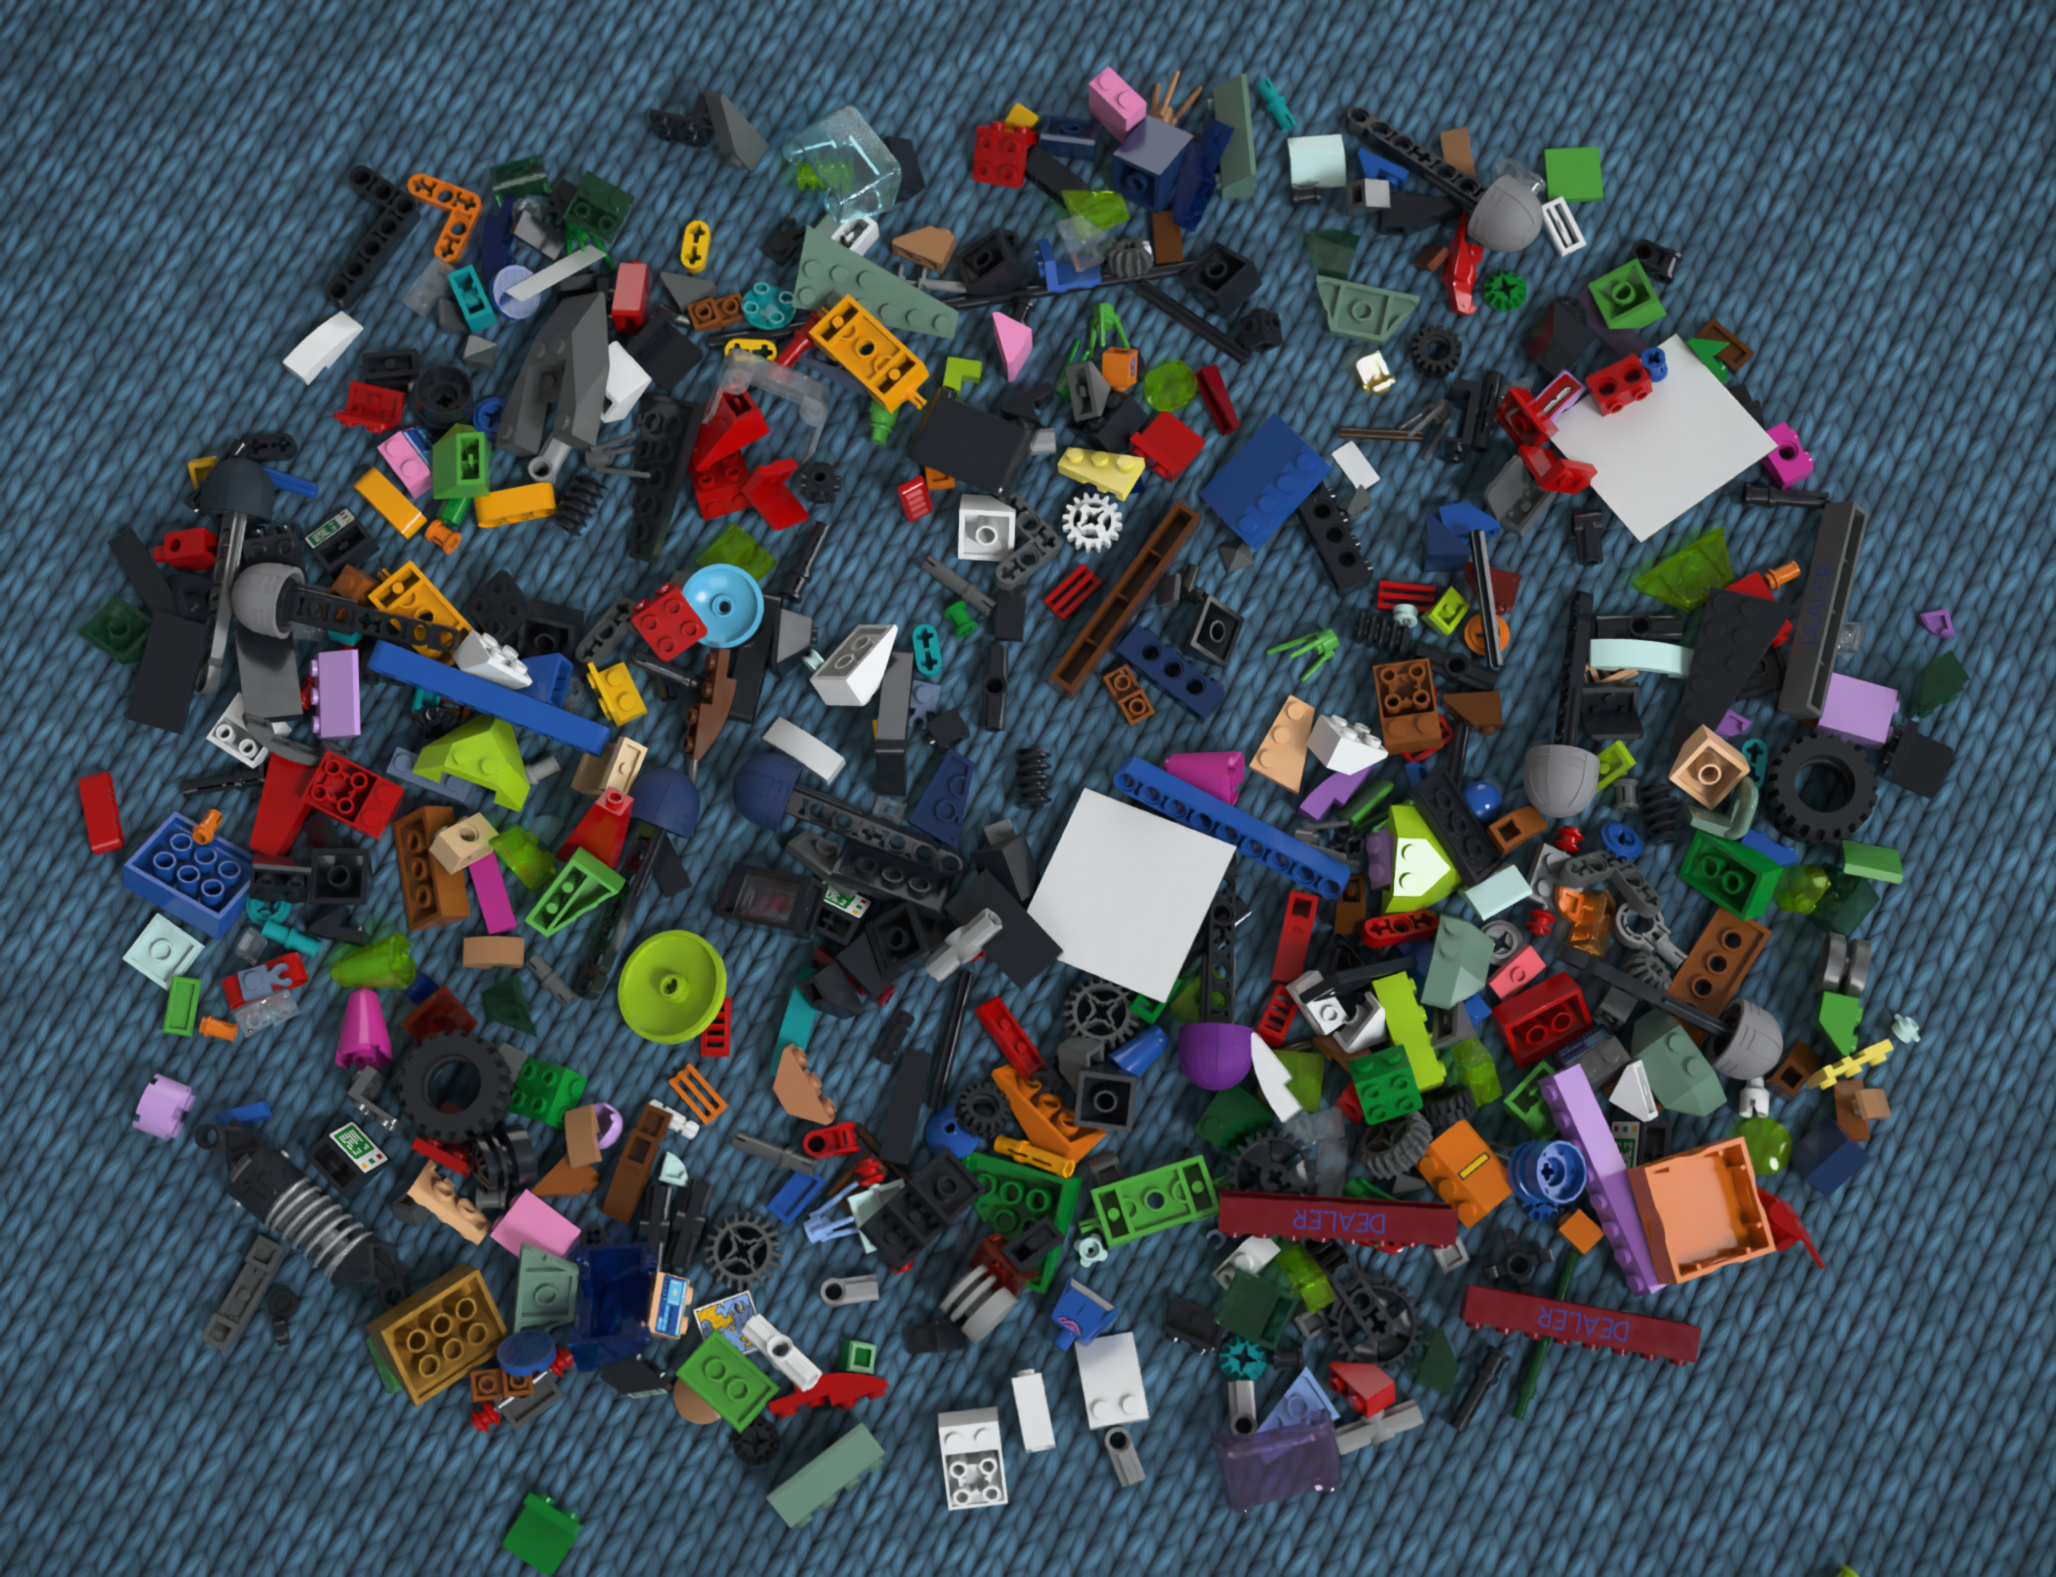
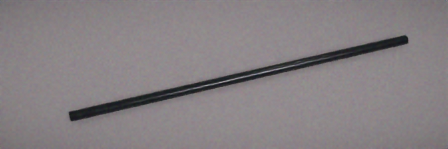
[708,260,1194,350]

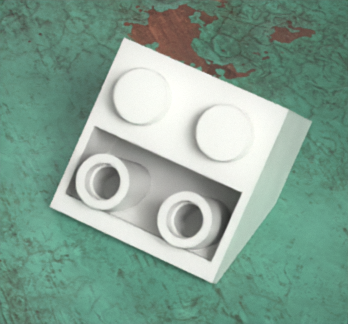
[803,203,879,256]
[601,341,652,423]
[452,630,533,690]
[206,692,292,769]
[1306,715,1388,775]

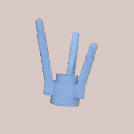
[803,1180,859,1243]

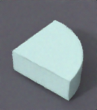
[658,1152,688,1188]

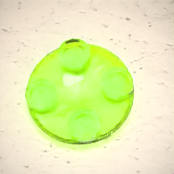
[1144,360,1198,412]
[1774,864,1830,915]
[1735,1117,1792,1175]

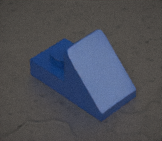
[1356,148,1409,191]

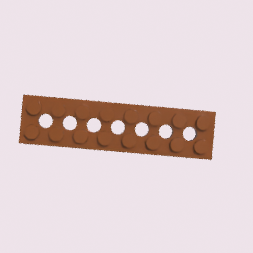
[1601,906,1772,1121]

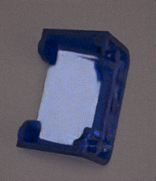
[568,1242,657,1373]

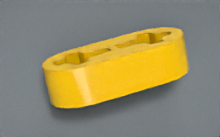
[681,221,711,274]
[725,338,777,365]

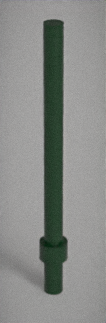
[1512,1250,1580,1421]

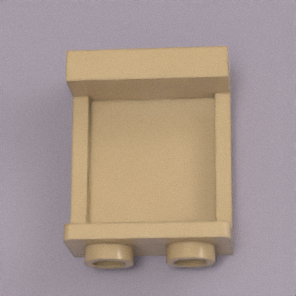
[571,737,648,799]

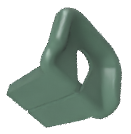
[1684,776,1759,840]

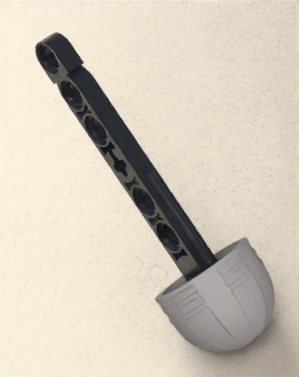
[1344,107,1543,252]
[231,563,461,652]
[1523,590,1600,818]
[1555,944,1783,1080]

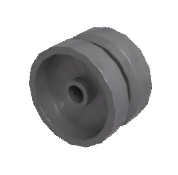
[1814,932,1871,999]

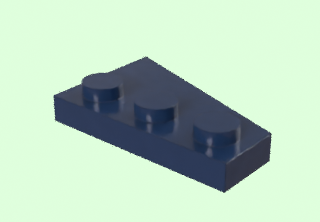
[907,749,974,849]

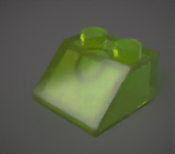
[488,826,559,895]

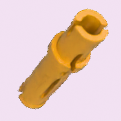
[994,1134,1075,1178]

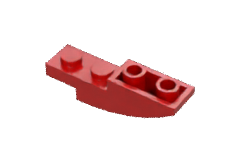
[768,1373,890,1419]

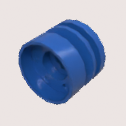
[1507,1141,1587,1203]

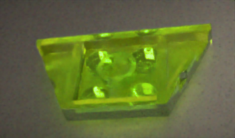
[1633,526,1734,612]

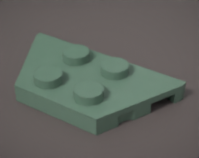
[1315,275,1420,346]
[511,1243,579,1335]

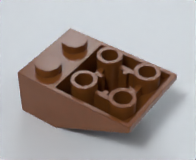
[1373,658,1442,756]

